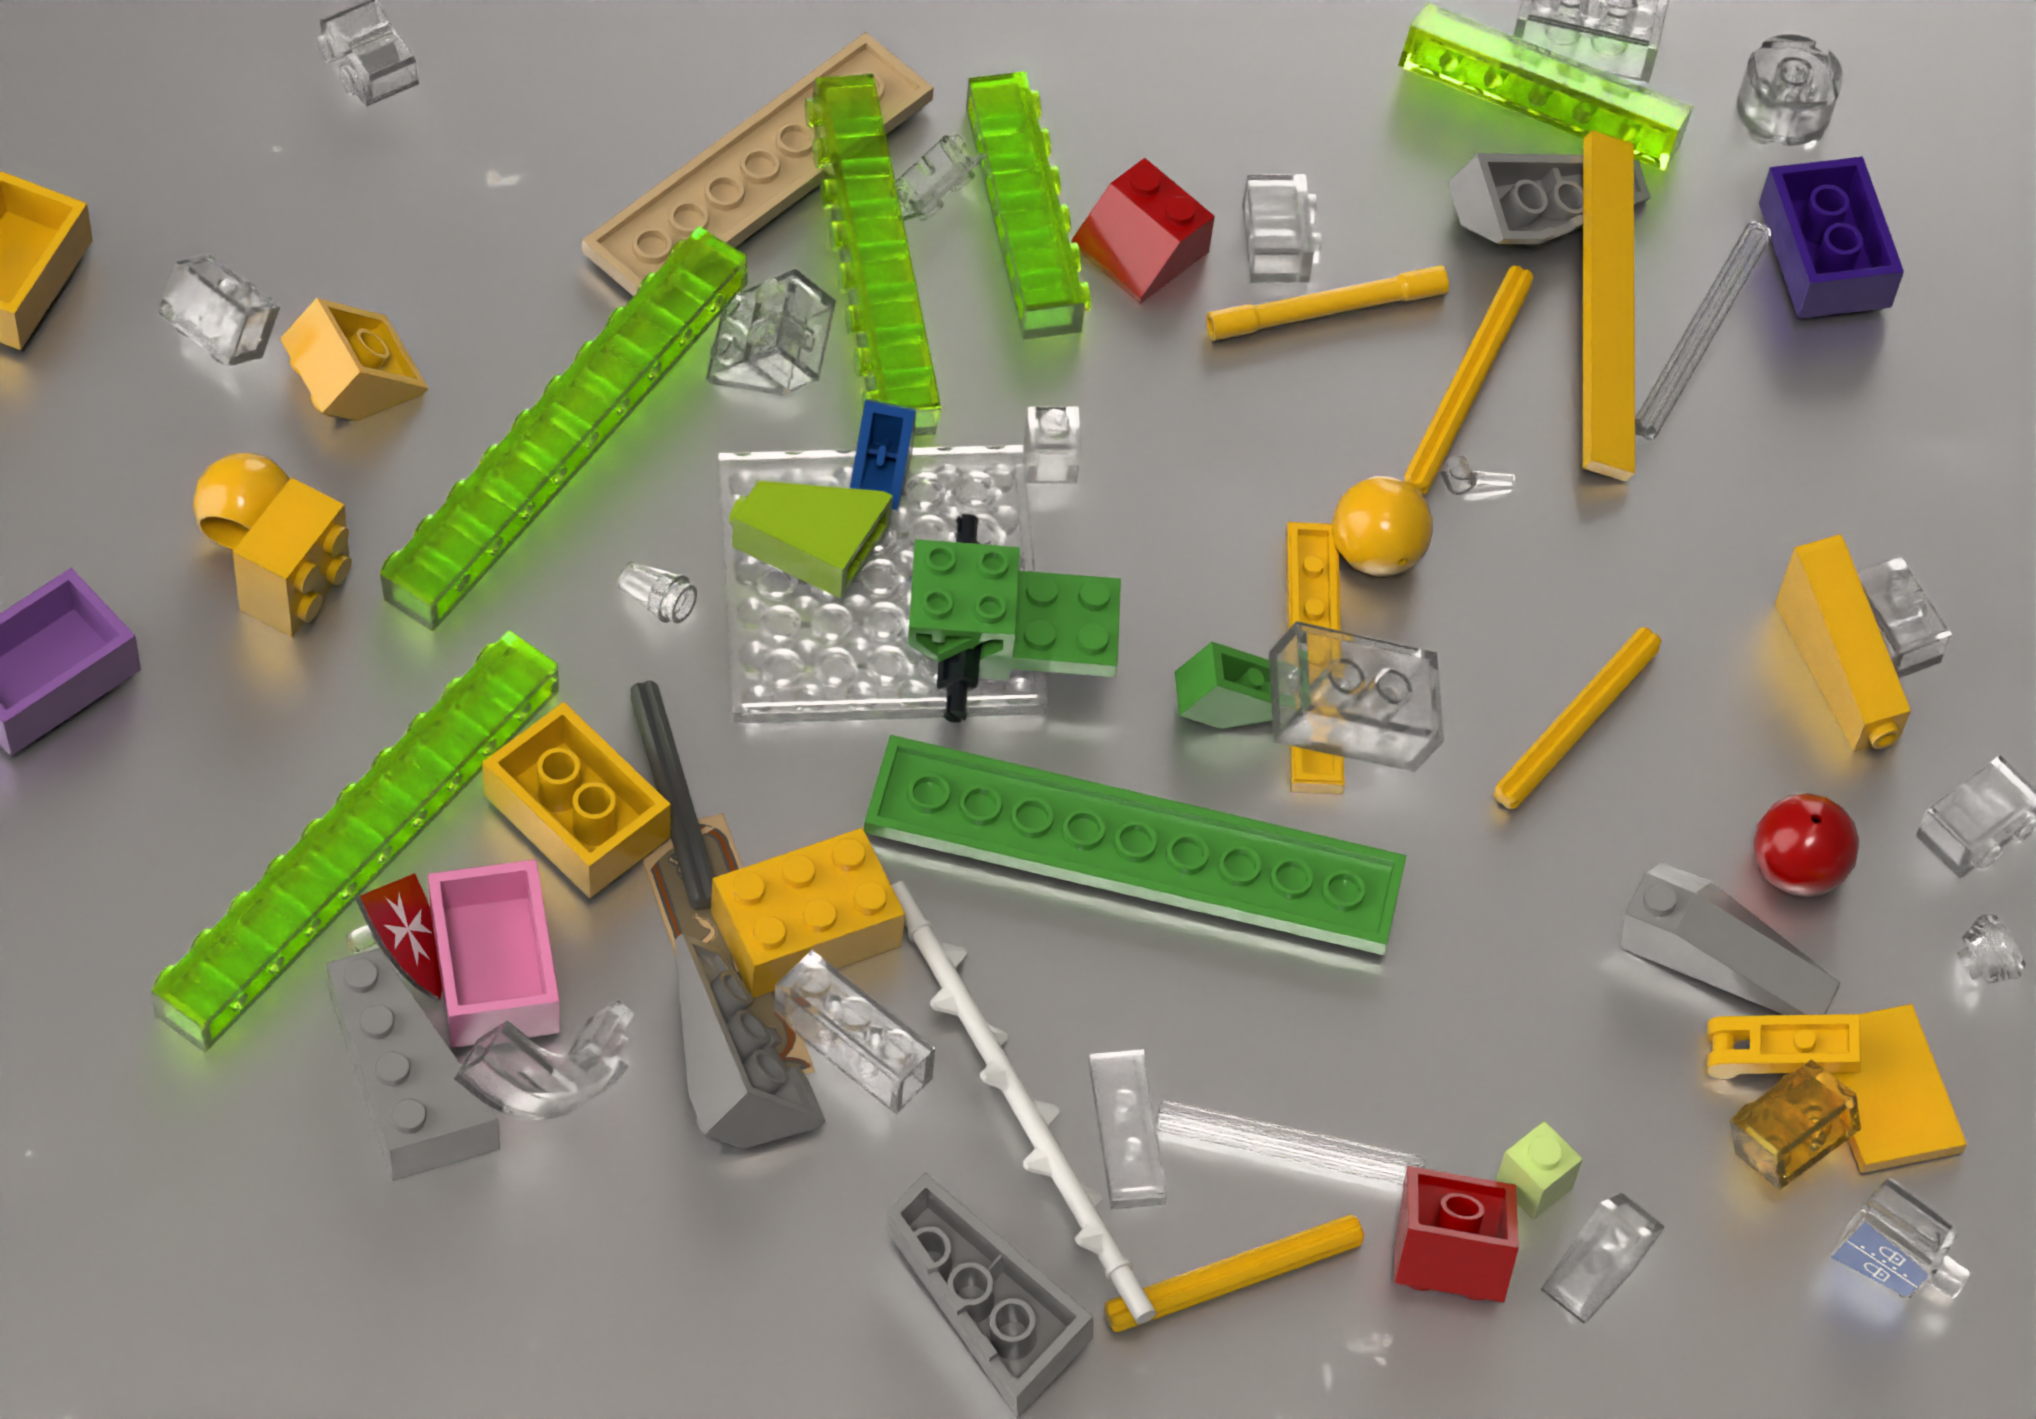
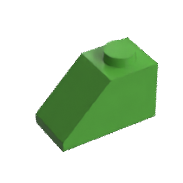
[1174,642,1300,729]

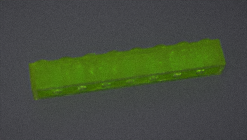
[804,73,942,436]

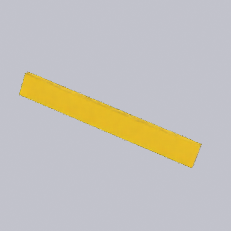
[1583,130,1635,482]

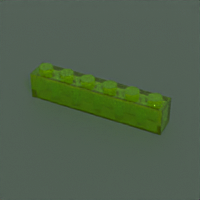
[1398,3,1694,171]
[966,71,1091,340]

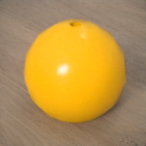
[192,453,290,550]
[1332,476,1433,578]

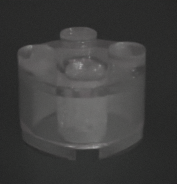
[1737,34,1843,146]

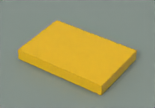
[1823,1004,1967,1174]

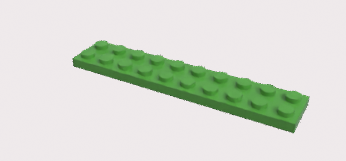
[864,735,1407,955]

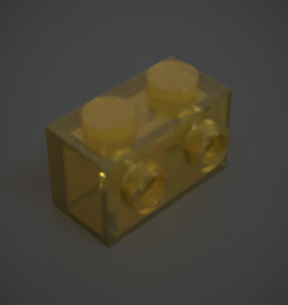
[1730,1059,1861,1190]

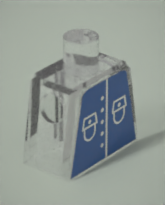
[1828,1177,1971,1299]

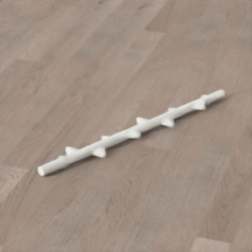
[891,881,1156,1324]

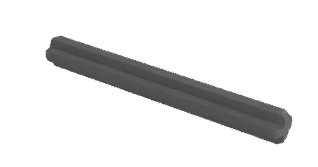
[630,680,714,910]

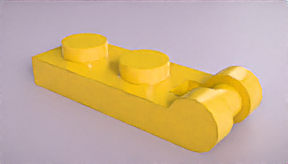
[1707,1014,1861,1079]

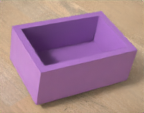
[0,567,141,756]

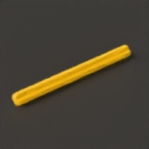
[1403,265,1534,495]

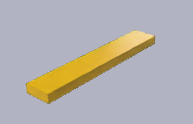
[1285,522,1345,795]

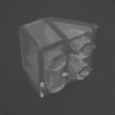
[706,268,836,396]

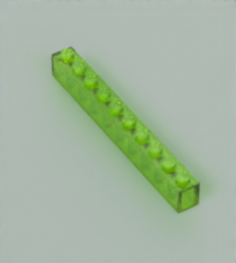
[380,226,748,632]
[151,630,559,1053]

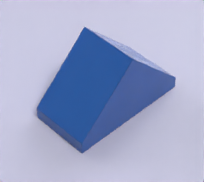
[850,399,917,510]

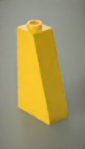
[1775,534,1911,752]

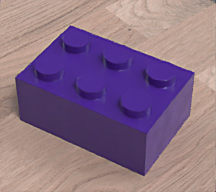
[1759,156,1904,319]

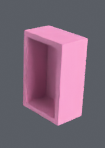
[428,860,560,1048]

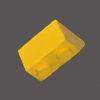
[280,298,429,421]

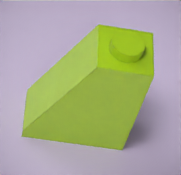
[729,481,893,599]

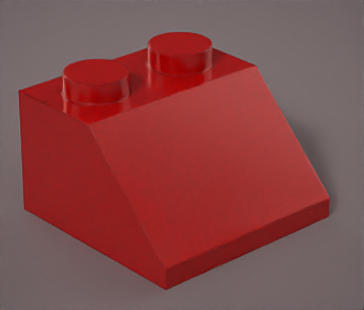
[1071,158,1215,304]
[1394,1165,1519,1302]

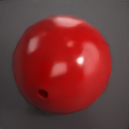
[1754,793,1859,898]

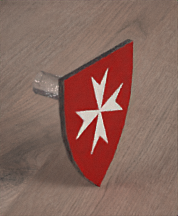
[346,873,442,1001]

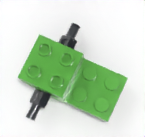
[908,514,1121,723]

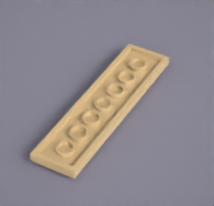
[582,32,934,311]

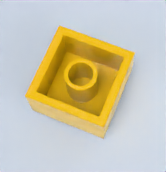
[232,477,352,637]

